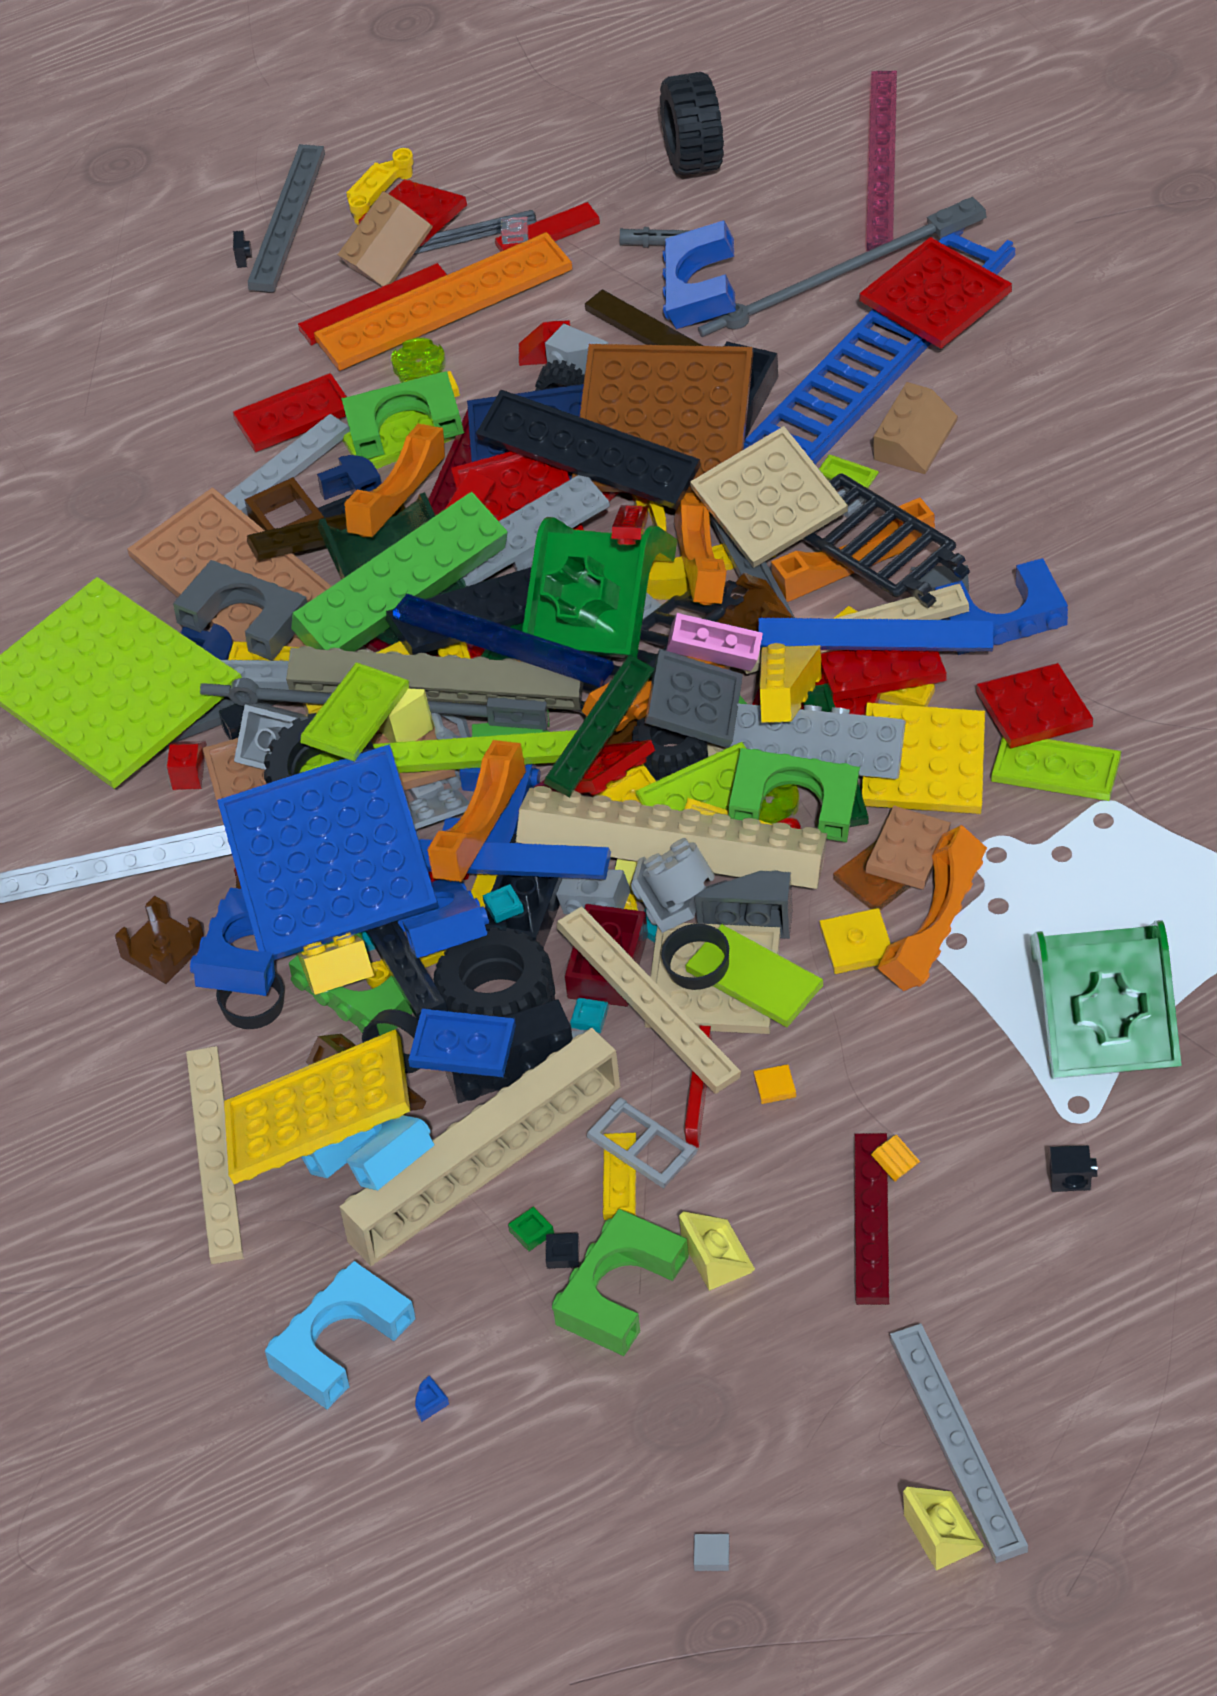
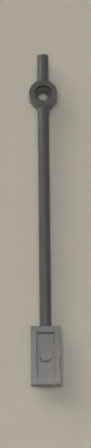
[698,196,987,337]
[200,678,549,730]

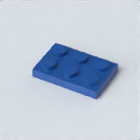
[408,1009,516,1077]

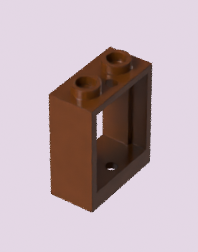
[244,477,324,531]

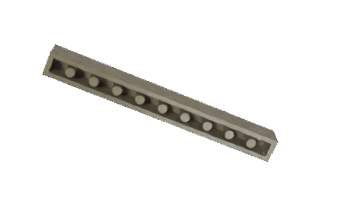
[286,646,584,710]

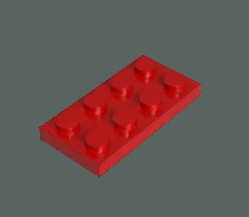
[233,373,347,452]
[821,650,947,701]

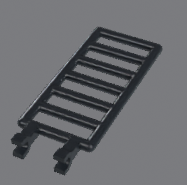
[803,473,970,608]
[574,580,744,713]

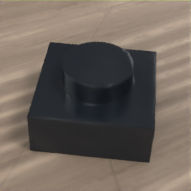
[233,230,252,268]
[546,1233,580,1269]

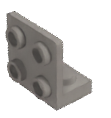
[631,857,696,933]

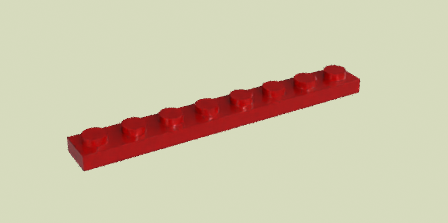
[611,505,649,545]

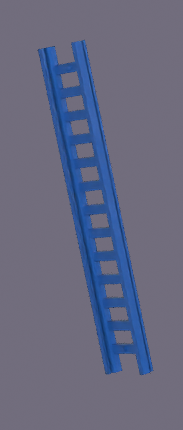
[743,228,1015,465]

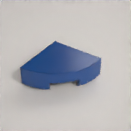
[415,1376,449,1422]

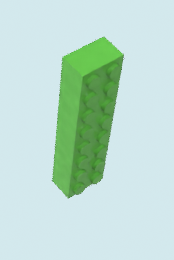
[291,492,508,652]

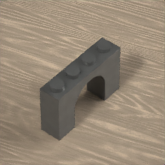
[173,560,307,661]

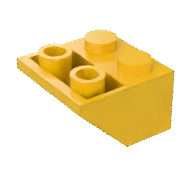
[298,932,374,995]

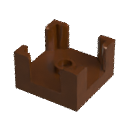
[717,573,793,632]
[115,895,203,984]

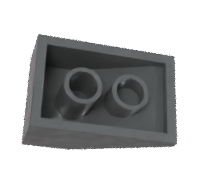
[695,870,793,939]

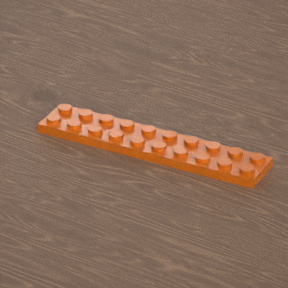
[314,232,573,371]

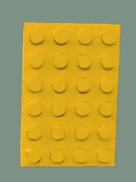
[224,1029,410,1184]

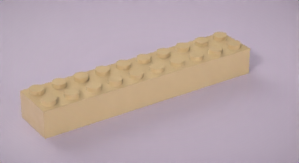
[516,786,827,889]
[340,1028,620,1266]

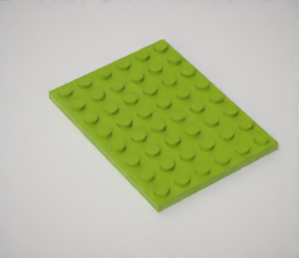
[0,577,242,789]

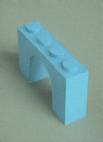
[301,1115,434,1191]
[265,1261,416,1410]

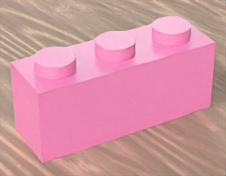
[666,613,763,671]

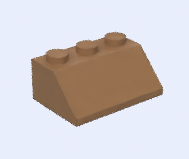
[337,191,433,287]
[874,382,958,474]

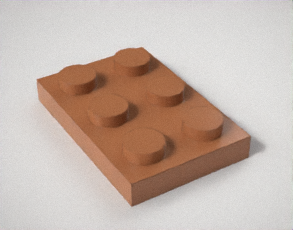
[866,806,951,890]

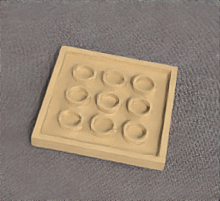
[690,426,848,568]
[645,923,781,1034]

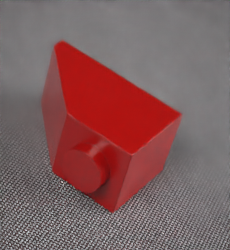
[519,320,570,366]
[167,741,207,790]

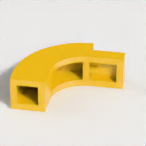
[647,556,690,600]

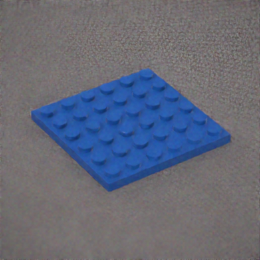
[217,744,439,960]

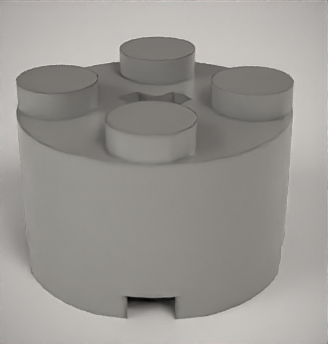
[643,838,715,908]

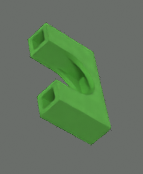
[342,371,464,459]
[728,748,860,842]
[289,932,413,1035]
[552,1209,689,1356]

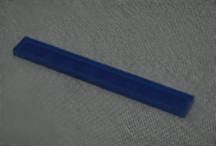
[393,594,614,687]

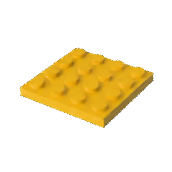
[862,703,985,814]

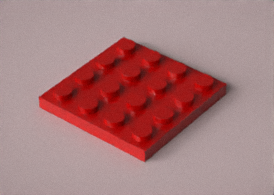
[859,237,1012,349]
[451,451,584,530]

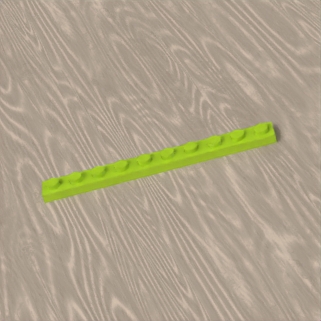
[299,730,577,773]

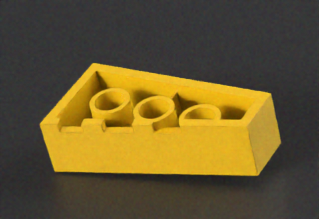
[760,643,822,723]

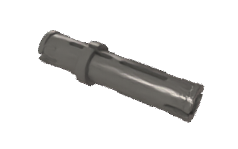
[620,227,691,248]

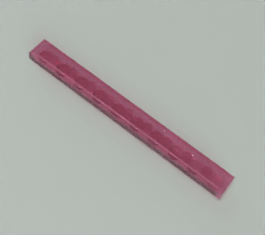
[867,71,897,251]

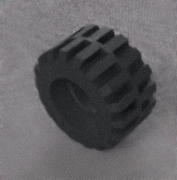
[632,716,708,781]

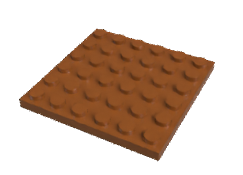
[572,344,753,493]

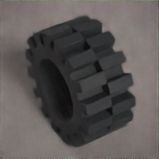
[535,360,585,391]

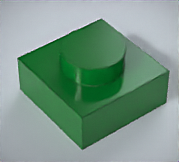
[508,1206,554,1252]

